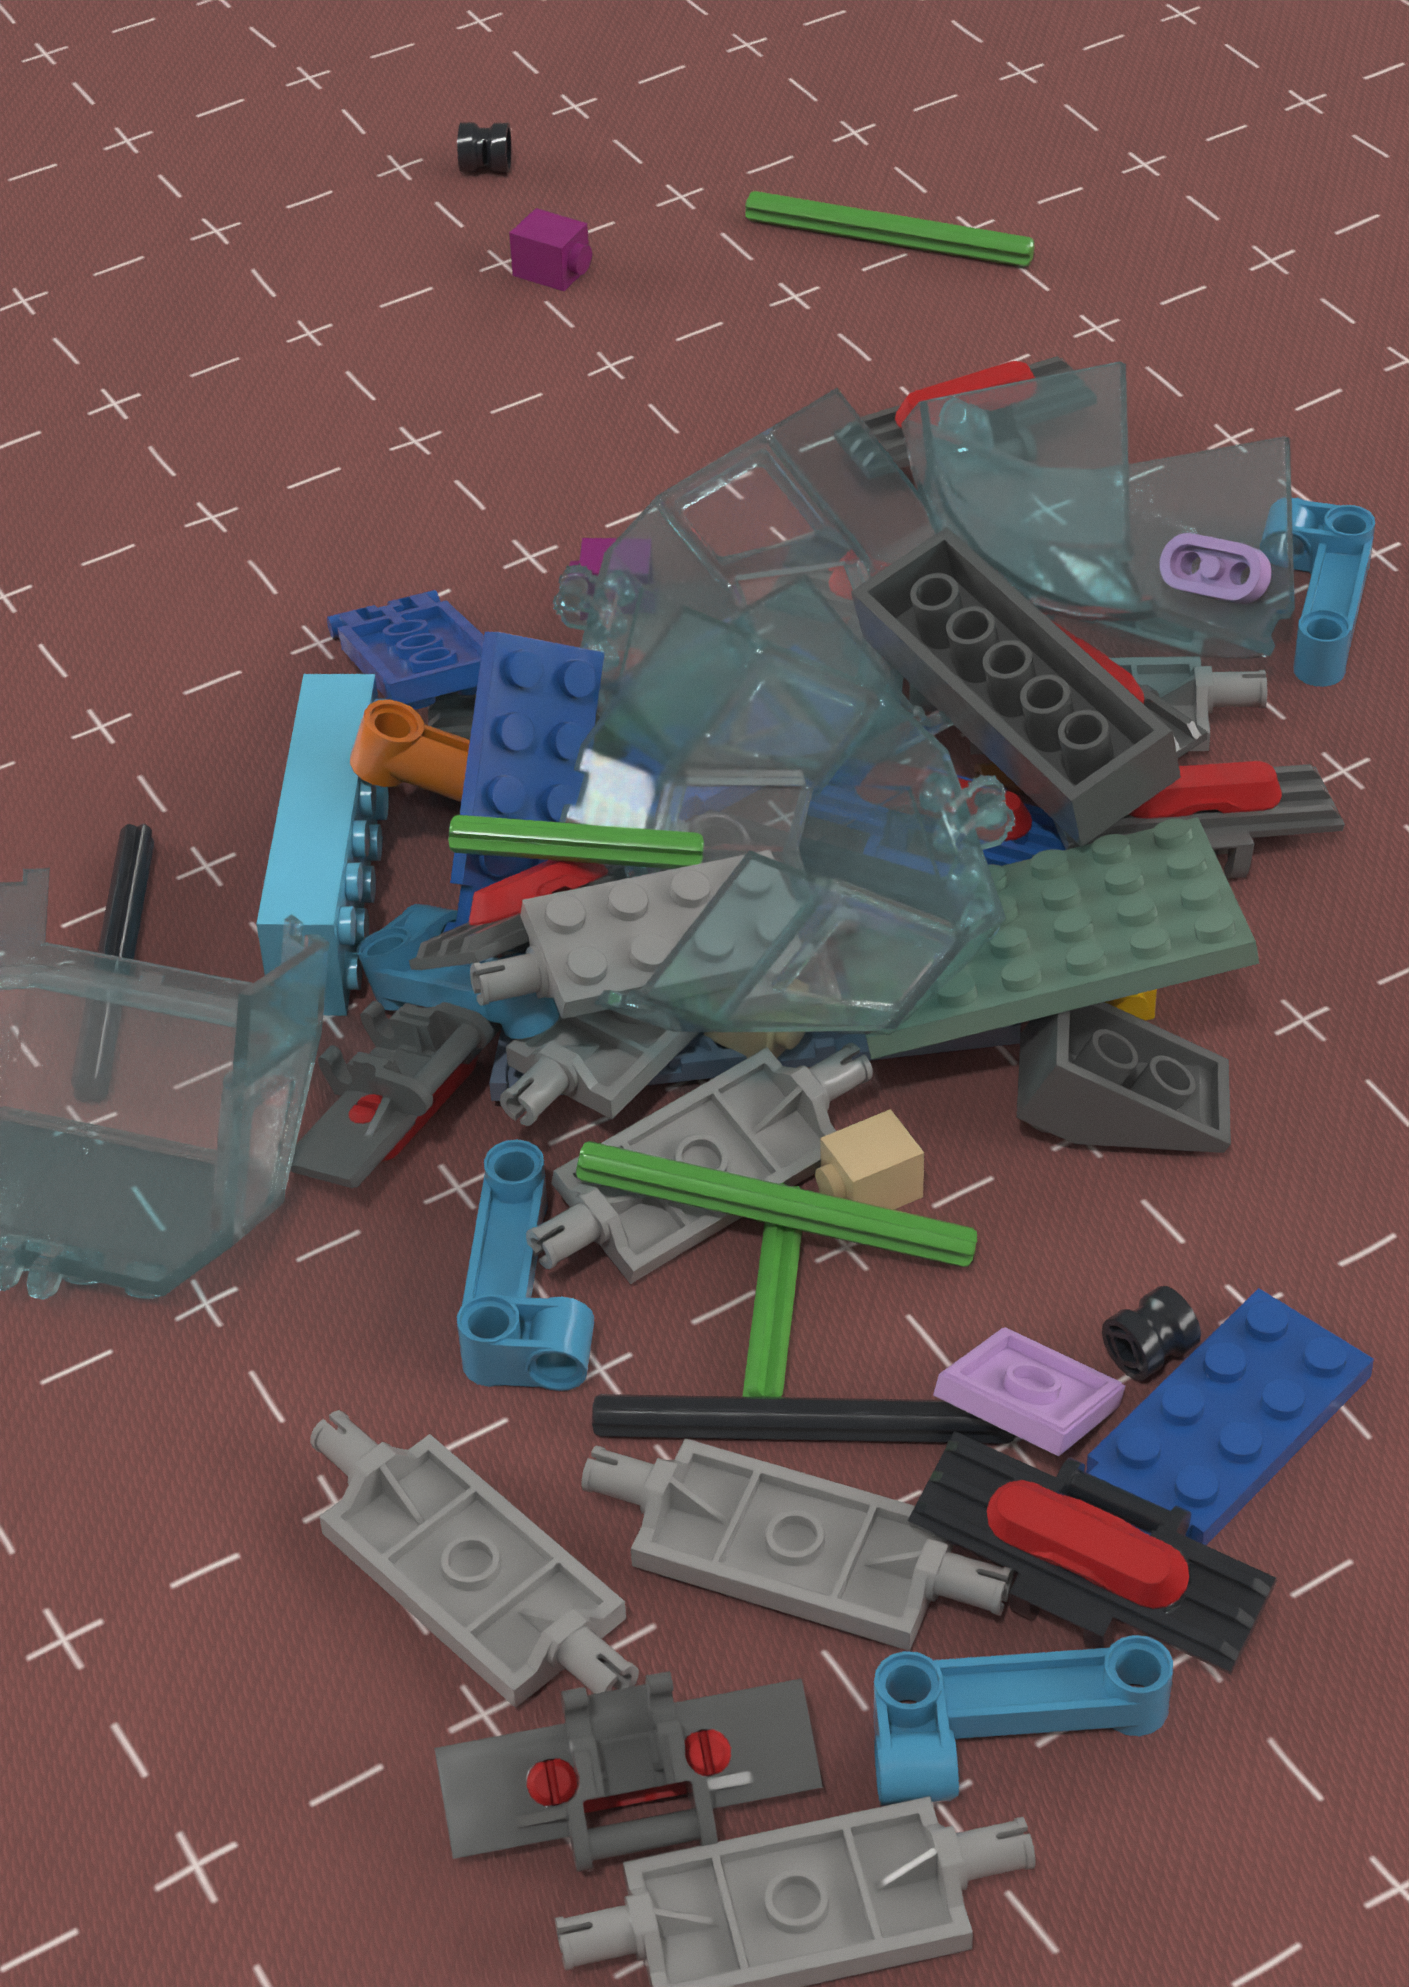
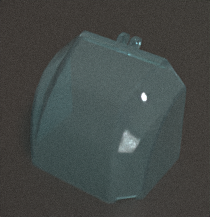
[901,361,1295,659]

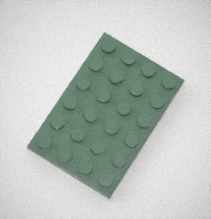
[837,817,1260,1059]

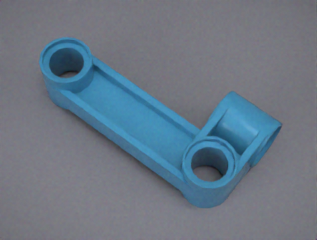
[1261,498,1375,687]
[356,904,560,1039]
[457,1139,595,1391]
[874,1635,1173,1806]

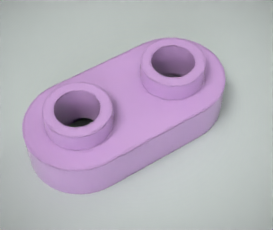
[1160,533,1271,604]

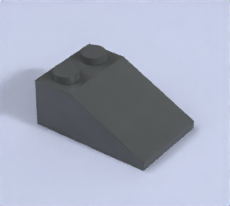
[1016,1002,1231,1153]

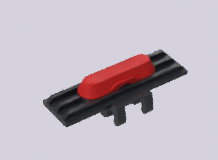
[907,1431,1277,1675]

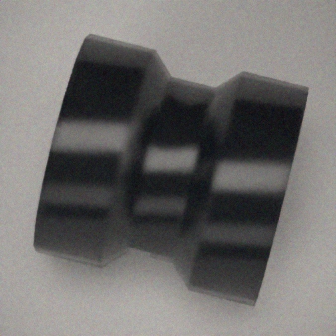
[457,122,512,173]
[1102,1286,1201,1380]

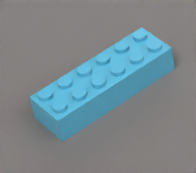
[256,674,389,1016]

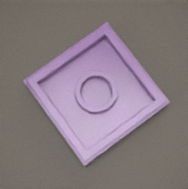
[933,1327,1125,1456]

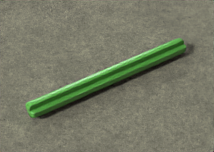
[745,191,1035,267]
[576,1141,977,1268]

